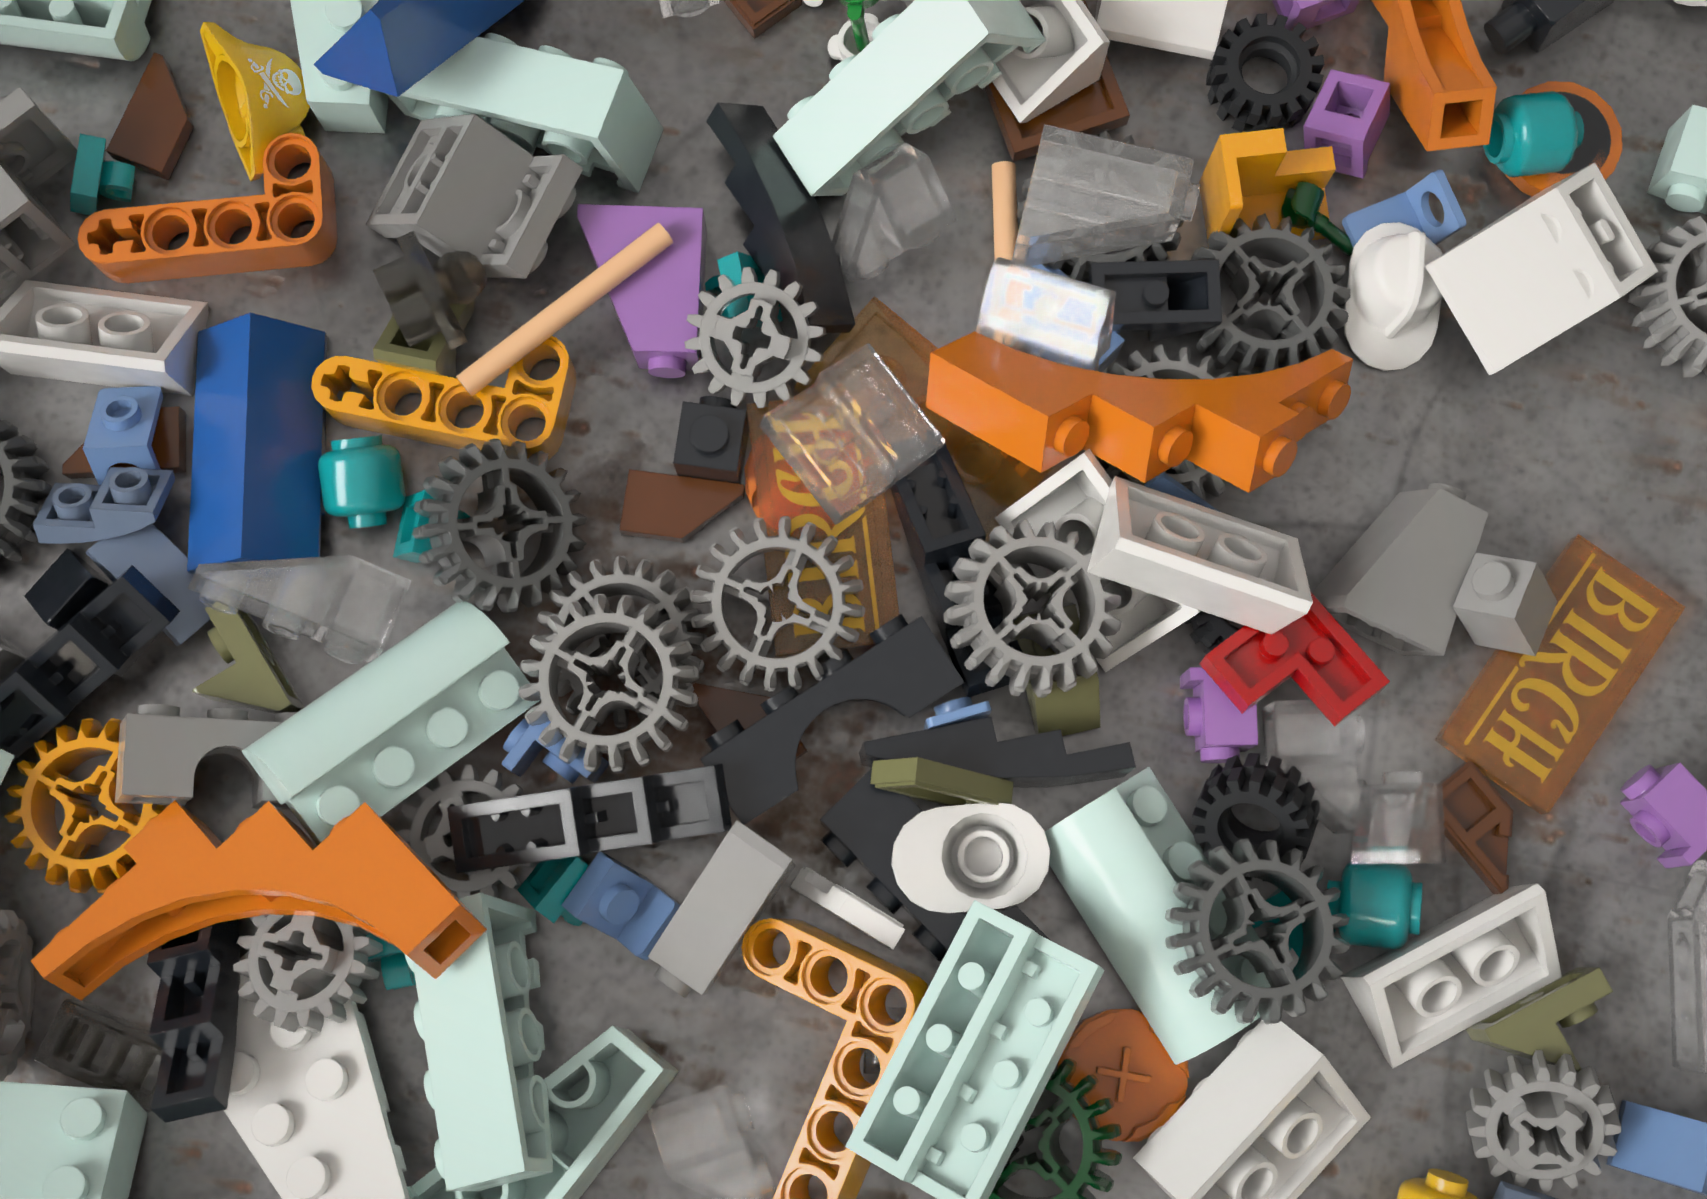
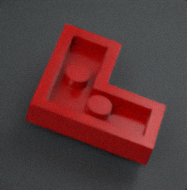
[1200,591,1390,727]

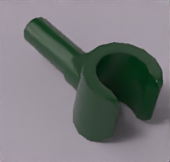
[1281,181,1353,256]

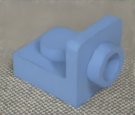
[501,718,609,784]
[561,851,681,960]

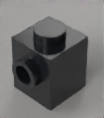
[673,396,750,484]

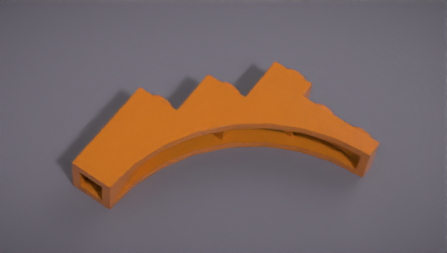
[1371,0,1497,151]
[926,331,1353,493]
[31,800,487,1001]

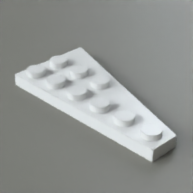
[224,951,410,1199]

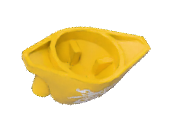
[200,22,310,182]

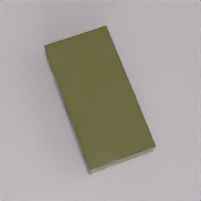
[870,757,1014,806]

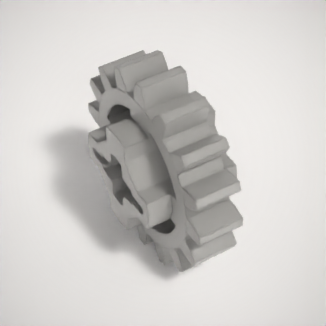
[684,267,826,408]
[397,765,536,899]
[233,914,383,1033]
[1466,1050,1621,1193]

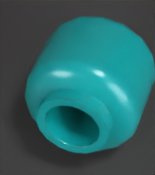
[1483,91,1584,177]
[318,435,406,529]
[1327,860,1423,949]

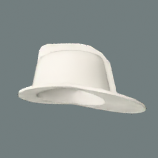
[1344,222,1443,371]
[891,803,1050,913]

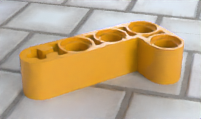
[311,336,577,460]

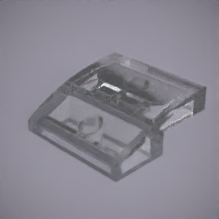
[976,257,1116,371]
[759,343,946,525]

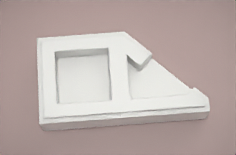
[790,867,905,950]

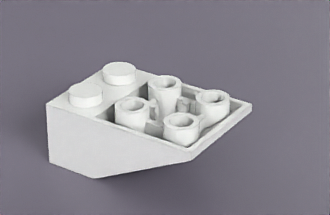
[1425,163,1658,375]

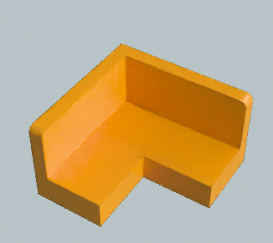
[1199,128,1336,248]

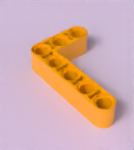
[741,918,929,1199]

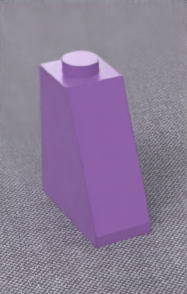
[577,204,707,378]

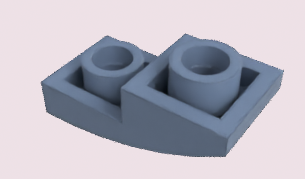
[33,467,175,544]
[85,524,224,646]

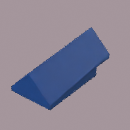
[313,0,524,97]
[187,312,327,574]

